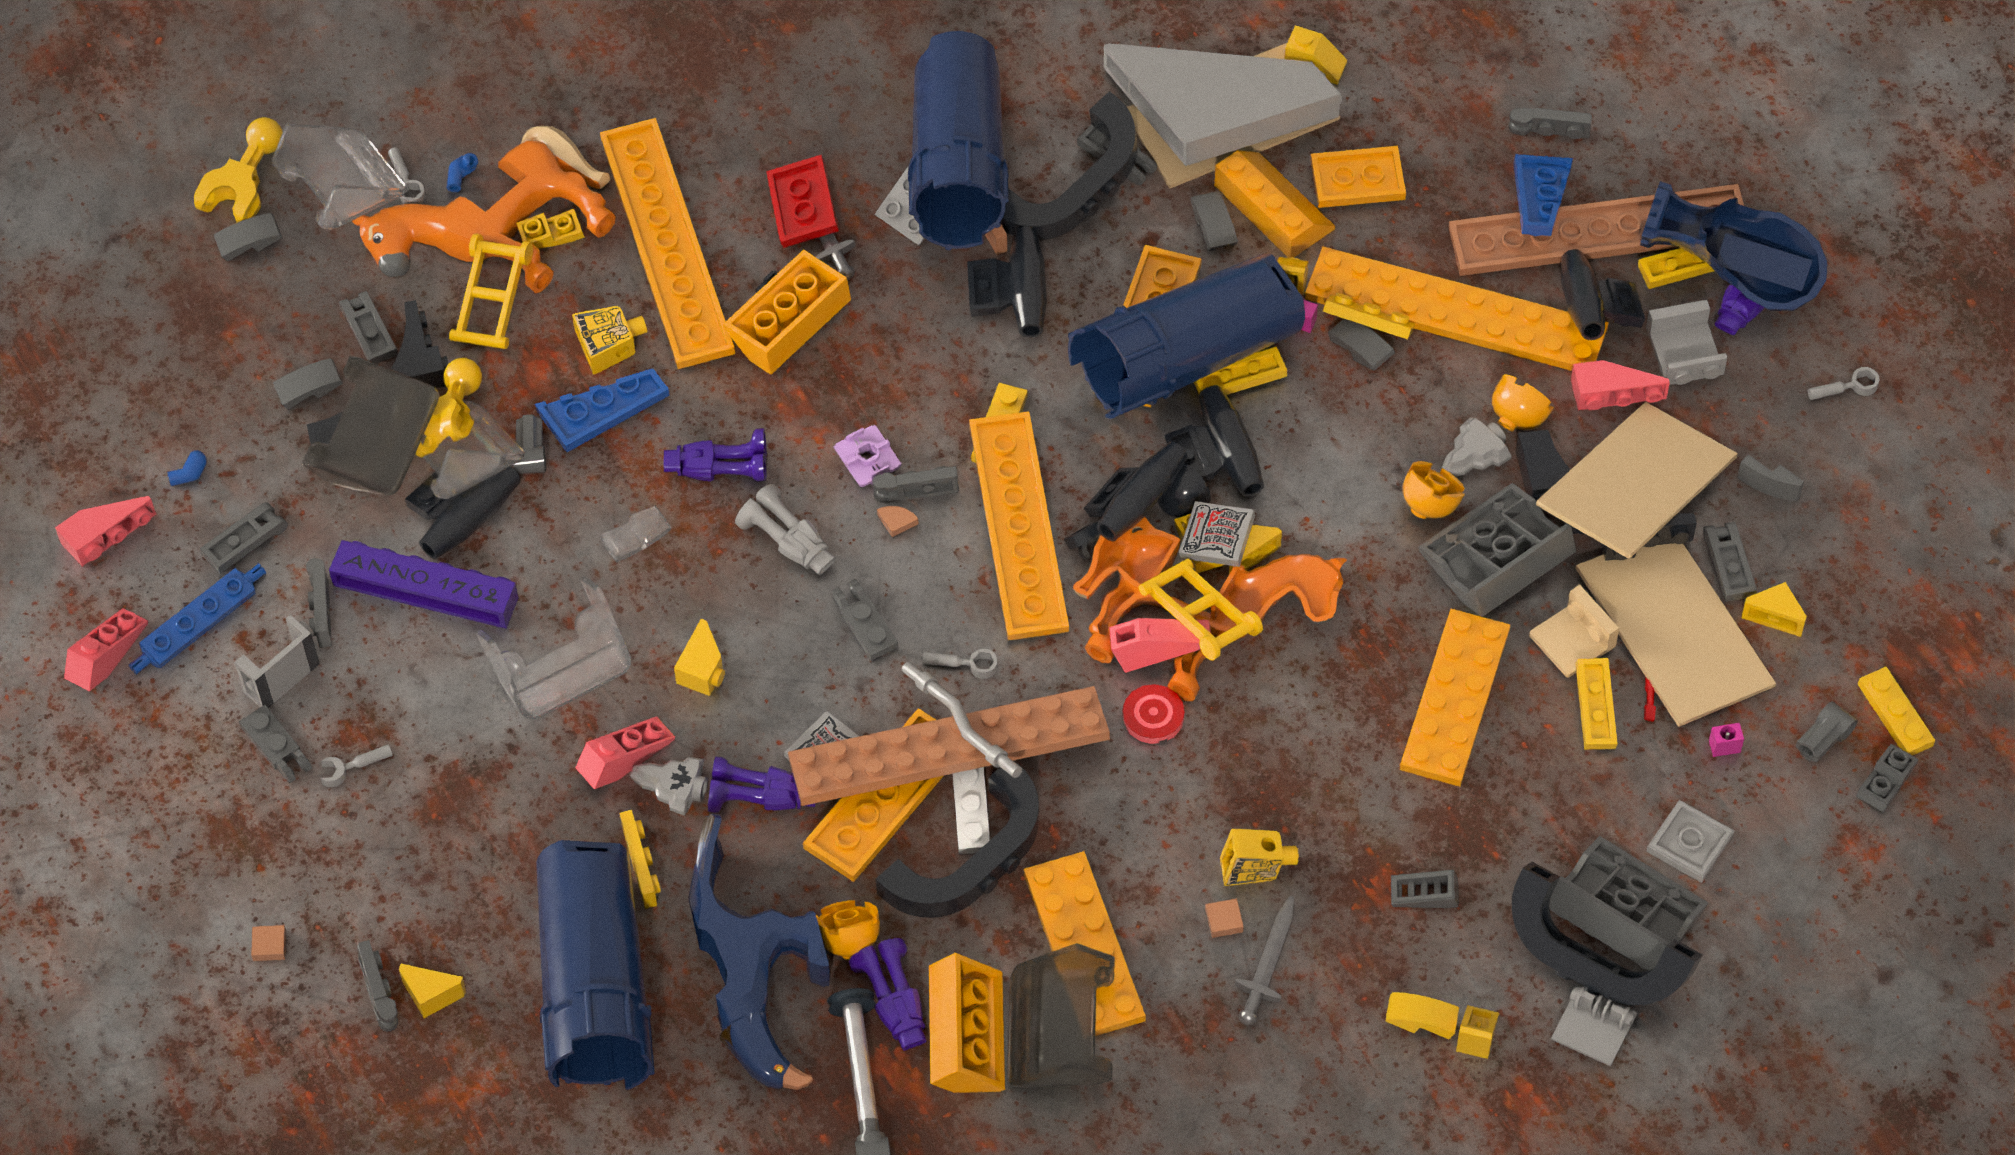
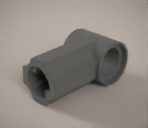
[513,415,546,474]
[1796,701,1858,763]

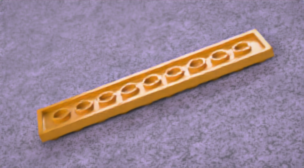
[600,118,735,369]
[1305,246,1609,371]

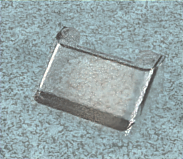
[271,123,407,230]
[386,396,525,499]

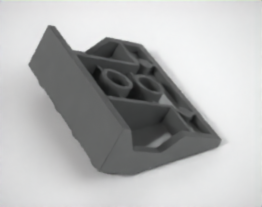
[1418,483,1576,617]
[1549,836,1708,970]

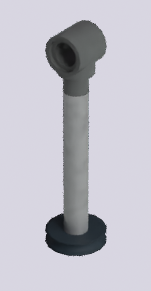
[827,988,890,1155]

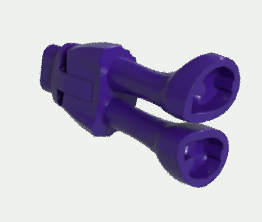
[1715,285,1764,335]
[663,428,767,482]
[708,757,816,813]
[849,938,927,1050]

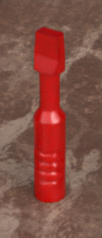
[1644,676,1656,722]

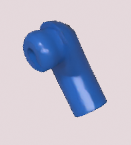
[446,153,478,192]
[168,450,207,486]

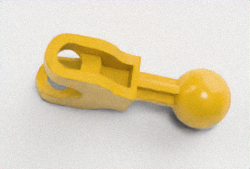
[194,117,283,223]
[407,358,482,458]

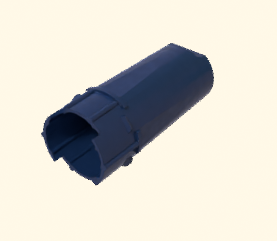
[908,31,1009,250]
[1068,253,1305,419]
[536,840,655,1090]

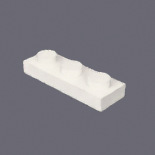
[952,767,990,855]

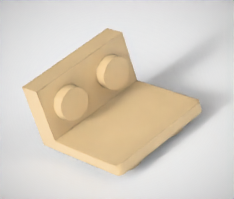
[1529,585,1619,678]

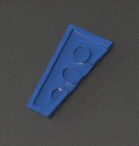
[1513,154,1573,236]
[535,368,670,452]

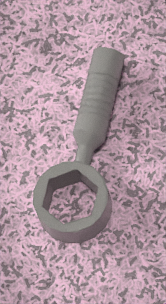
[388,147,426,204]
[1807,367,1880,400]
[923,649,998,679]

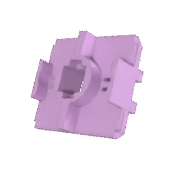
[834,425,901,487]

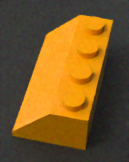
[1214,150,1335,258]
[723,250,851,375]
[929,953,1005,1093]

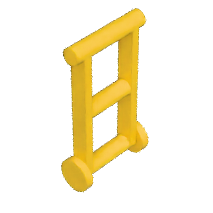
[449,234,533,349]
[1139,559,1263,660]

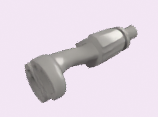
[735,484,836,575]

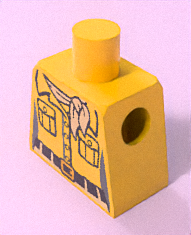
[572,306,647,375]
[1220,829,1299,886]

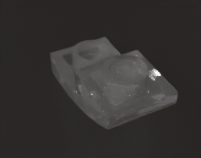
[601,505,671,563]

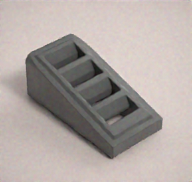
[1391,870,1459,908]

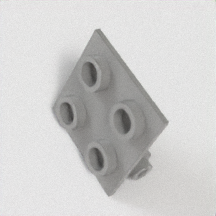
[875,167,925,245]
[1551,986,1637,1067]

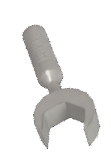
[320,744,393,787]

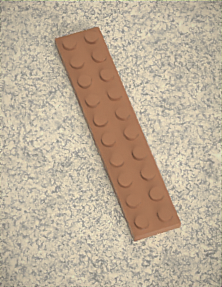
[1449,184,1744,276]
[788,686,1110,806]

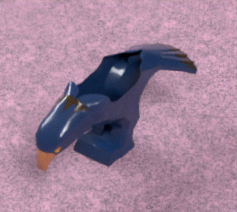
[688,814,830,1090]

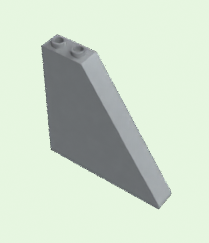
[1104,43,1342,166]

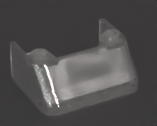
[476,576,631,720]

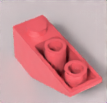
[1571,360,1670,410]
[55,496,156,567]
[64,608,148,691]
[1110,618,1211,673]
[576,716,675,789]

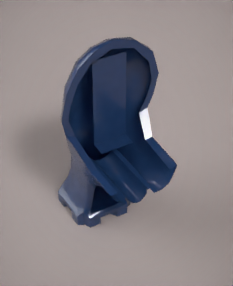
[1640,181,1828,311]

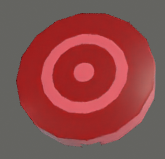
[1122,684,1185,744]

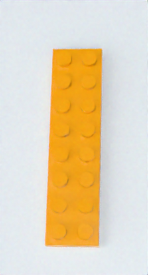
[969,411,1069,641]

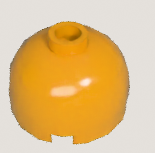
[1492,374,1554,432]
[1402,461,1465,519]
[816,900,880,959]

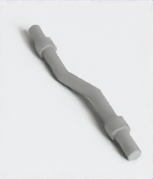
[902,662,1022,778]

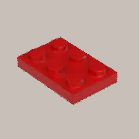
[766,155,839,248]

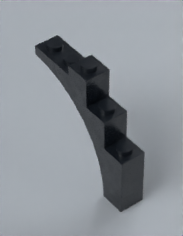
[307,300,449,465]
[1515,430,1697,561]

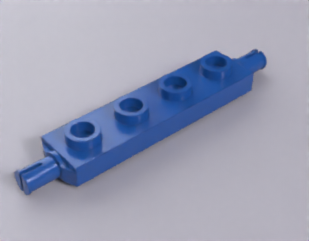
[128,563,266,675]

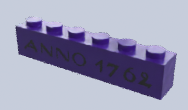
[329,540,519,629]

